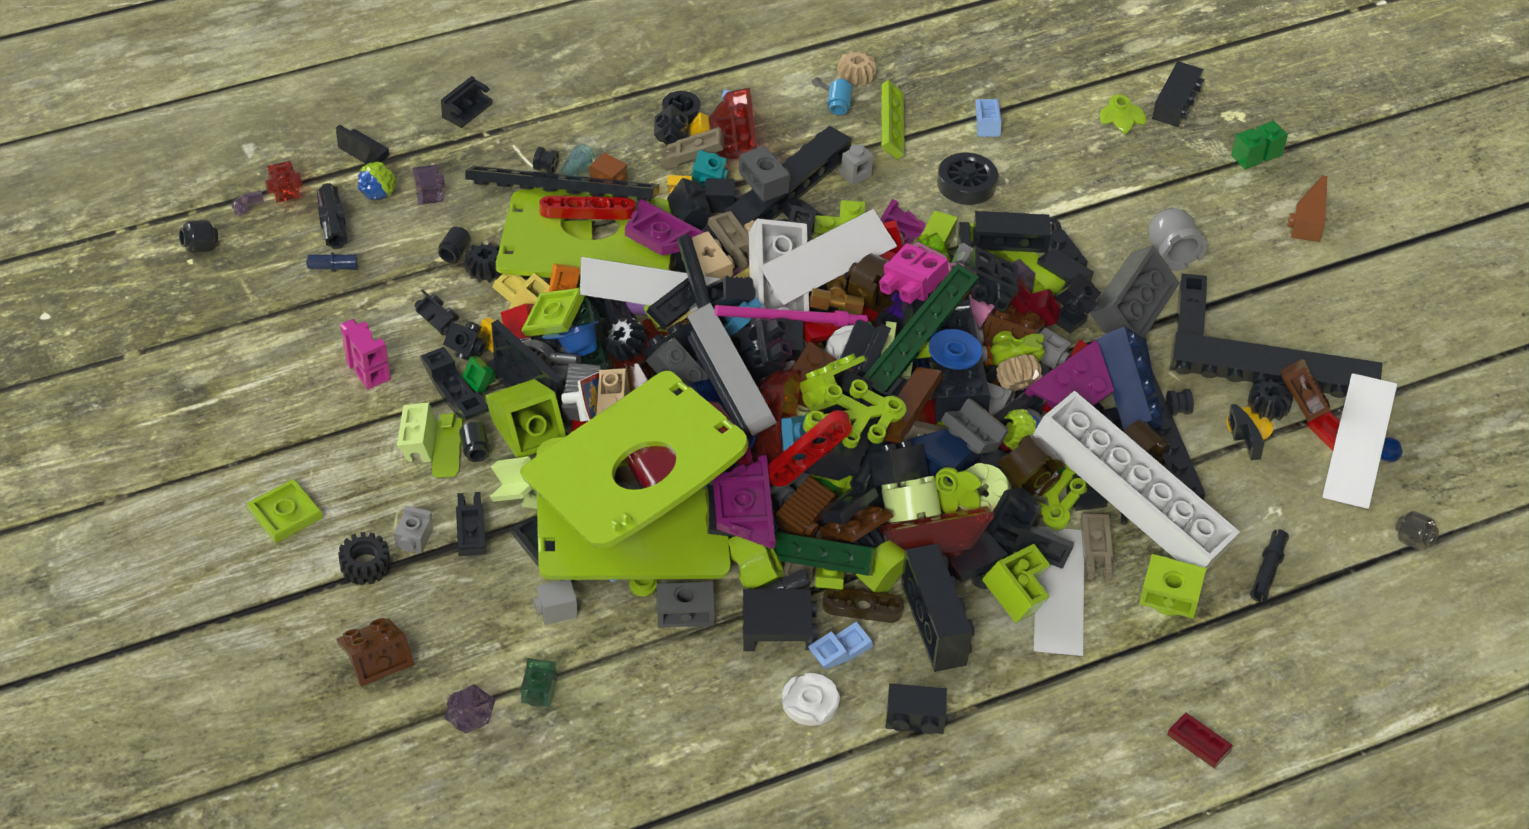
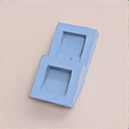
[808,622,874,669]

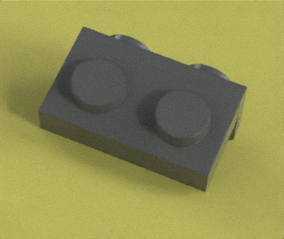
[941,399,1009,454]

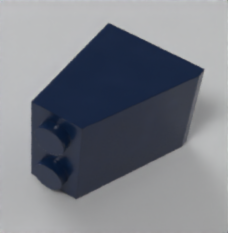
[908,429,981,507]

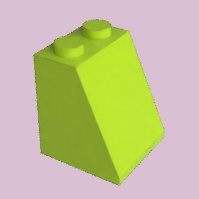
[485,379,566,458]

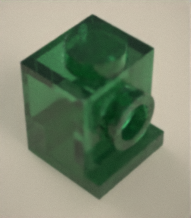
[520,658,557,707]

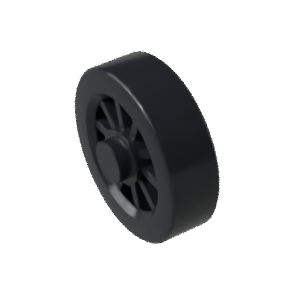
[937,152,998,205]

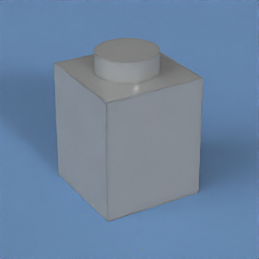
[533,580,577,625]

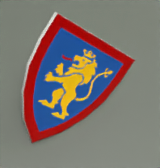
[562,372,599,421]

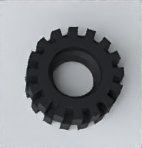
[338,532,391,585]

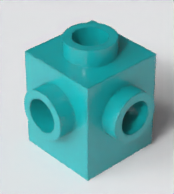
[690,150,728,188]

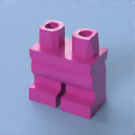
[879,243,949,304]
[340,319,391,390]

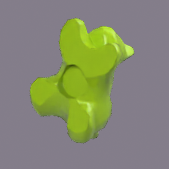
[990,331,1046,366]

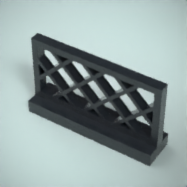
[487,319,566,422]

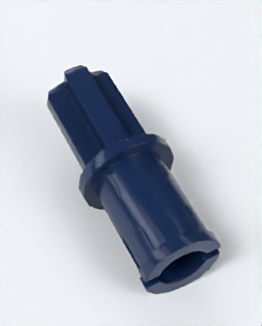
[306,252,358,272]

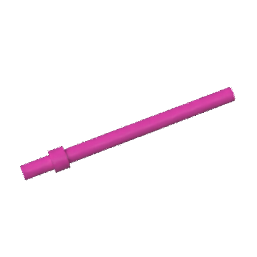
[714,305,868,327]

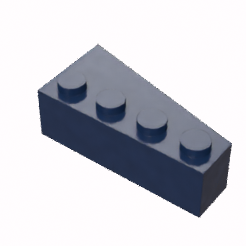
[1097,326,1163,430]

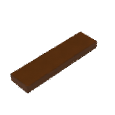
[874,367,943,443]

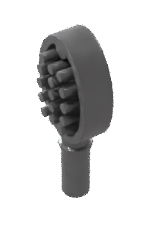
[523,340,581,367]

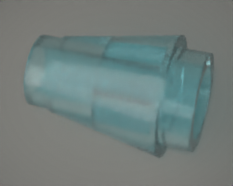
[561,144,594,176]

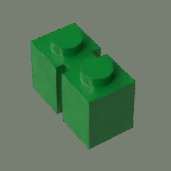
[1231,120,1288,170]

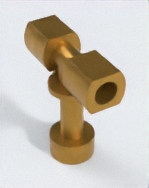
[809,273,864,315]

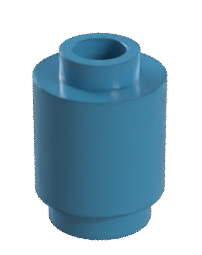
[827,79,853,115]

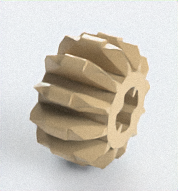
[837,50,877,87]
[996,354,1042,392]

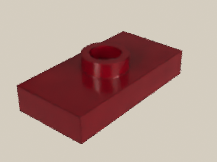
[1167,712,1233,769]

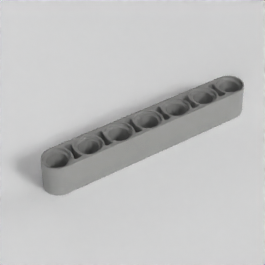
[687,303,777,436]

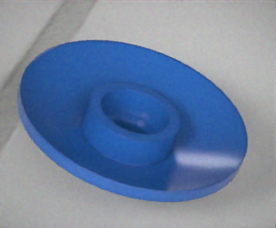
[929,329,982,370]

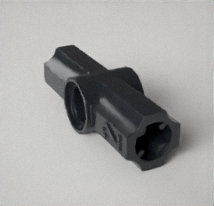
[317,183,347,249]

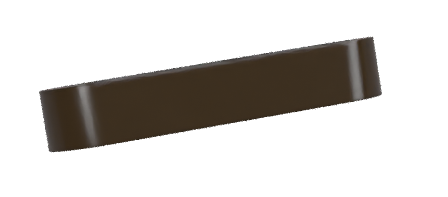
[822,588,904,623]

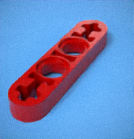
[539,196,636,220]
[768,410,852,486]

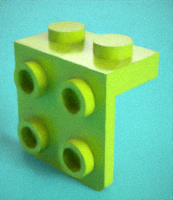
[798,354,866,412]

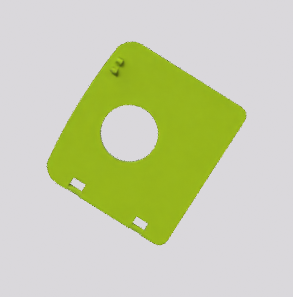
[496,188,672,280]
[520,371,748,548]
[536,437,730,580]

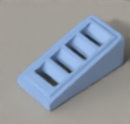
[975,99,1001,137]

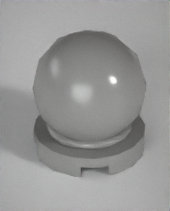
[1148,207,1208,271]

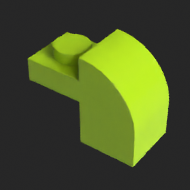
[856,540,906,592]

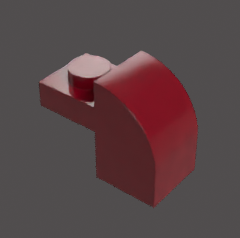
[1010,277,1061,327]

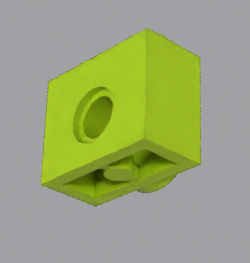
[1139,554,1206,619]

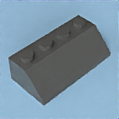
[1090,245,1180,338]

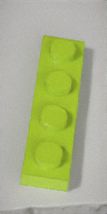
[881,79,905,160]

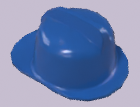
[542,321,599,356]

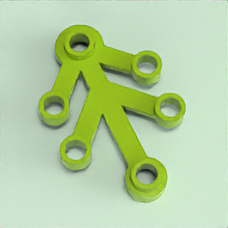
[803,379,906,448]
[1032,464,1087,531]

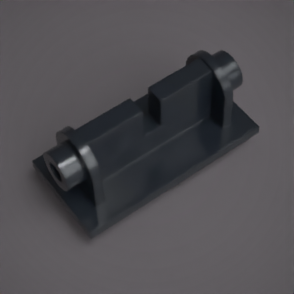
[414,289,460,336]

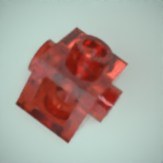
[265,161,303,203]

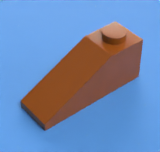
[1287,175,1328,242]

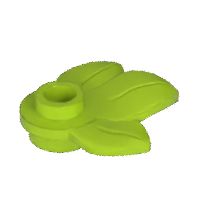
[1100,94,1146,135]
[935,467,982,517]

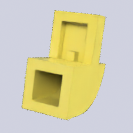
[492,273,550,309]

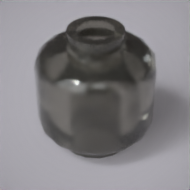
[1396,511,1439,550]

